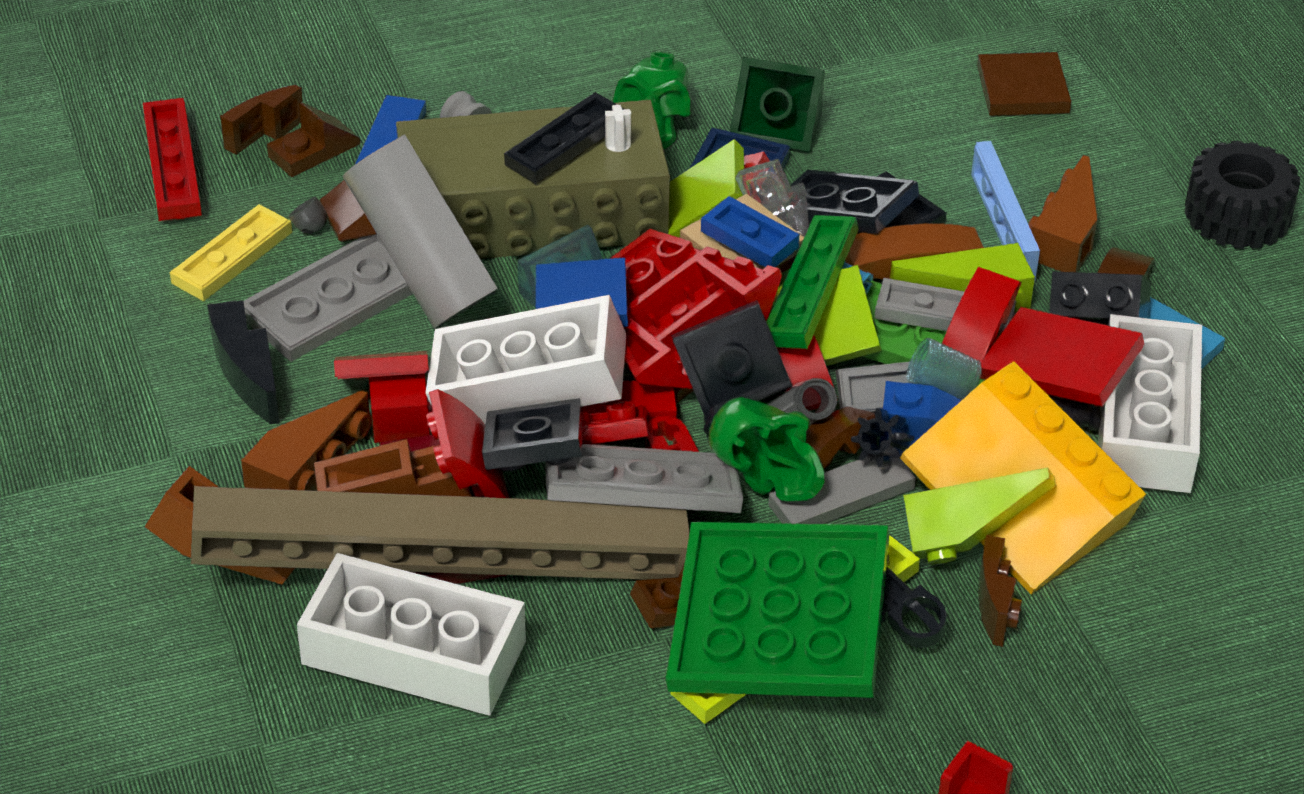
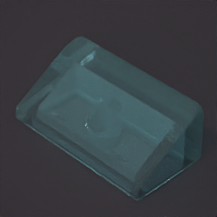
[518,225,603,308]

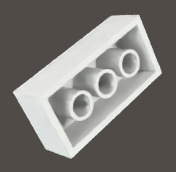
[425,295,626,424]
[1098,314,1202,493]
[297,553,526,716]

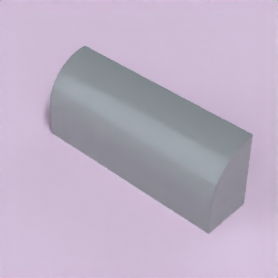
[343,134,498,329]

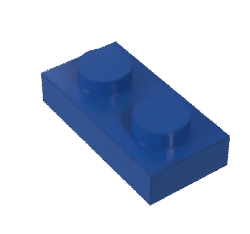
[701,196,800,267]

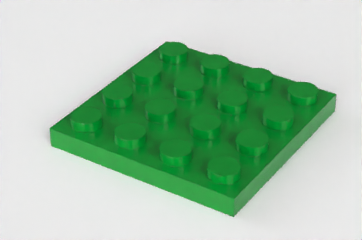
[666,522,889,698]

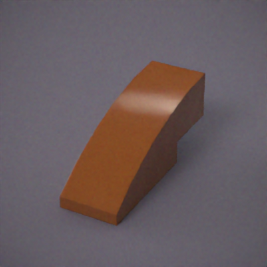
[845,224,984,279]
[314,439,472,497]

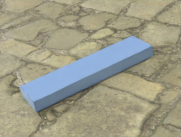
[971,141,1040,283]

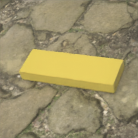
[170,204,292,301]

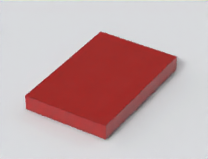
[977,307,1145,407]

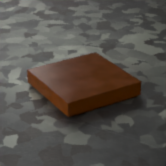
[977,52,1071,116]

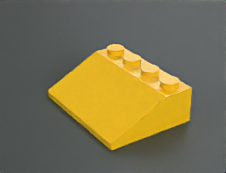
[900,361,1146,595]

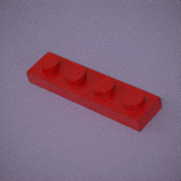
[143,98,202,221]

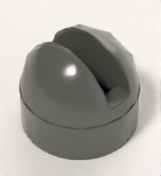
[288,196,326,234]

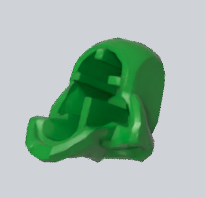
[612,52,692,150]
[708,397,825,501]

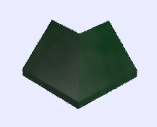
[730,57,825,152]

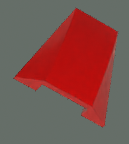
[610,229,782,389]

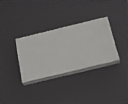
[244,234,413,362]
[545,444,743,513]

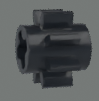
[851,408,914,469]

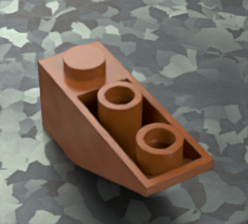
[1028,155,1097,272]
[241,390,372,491]

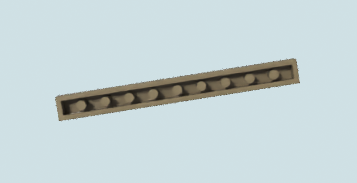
[191,486,689,580]

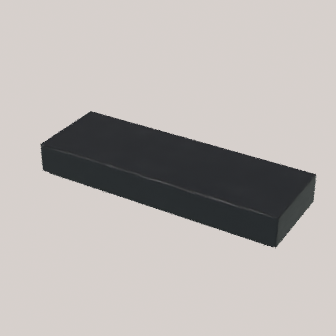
[504,92,624,184]

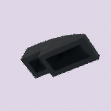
[207,300,279,425]

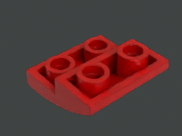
[426,389,509,498]

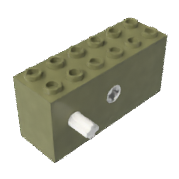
[396,100,670,259]

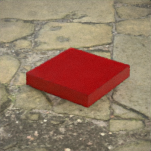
[334,351,429,379]

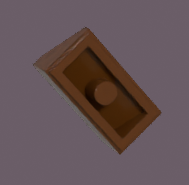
[320,180,377,242]

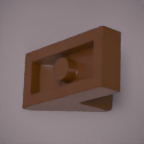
[267,102,360,177]

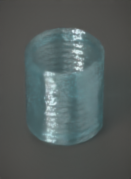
[906,338,982,400]

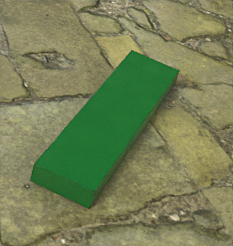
[766,215,859,349]

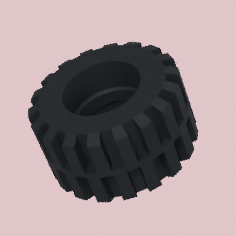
[1185,141,1300,249]

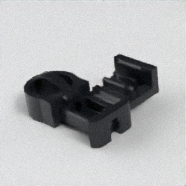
[881,554,947,648]

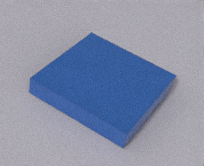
[536,258,628,327]

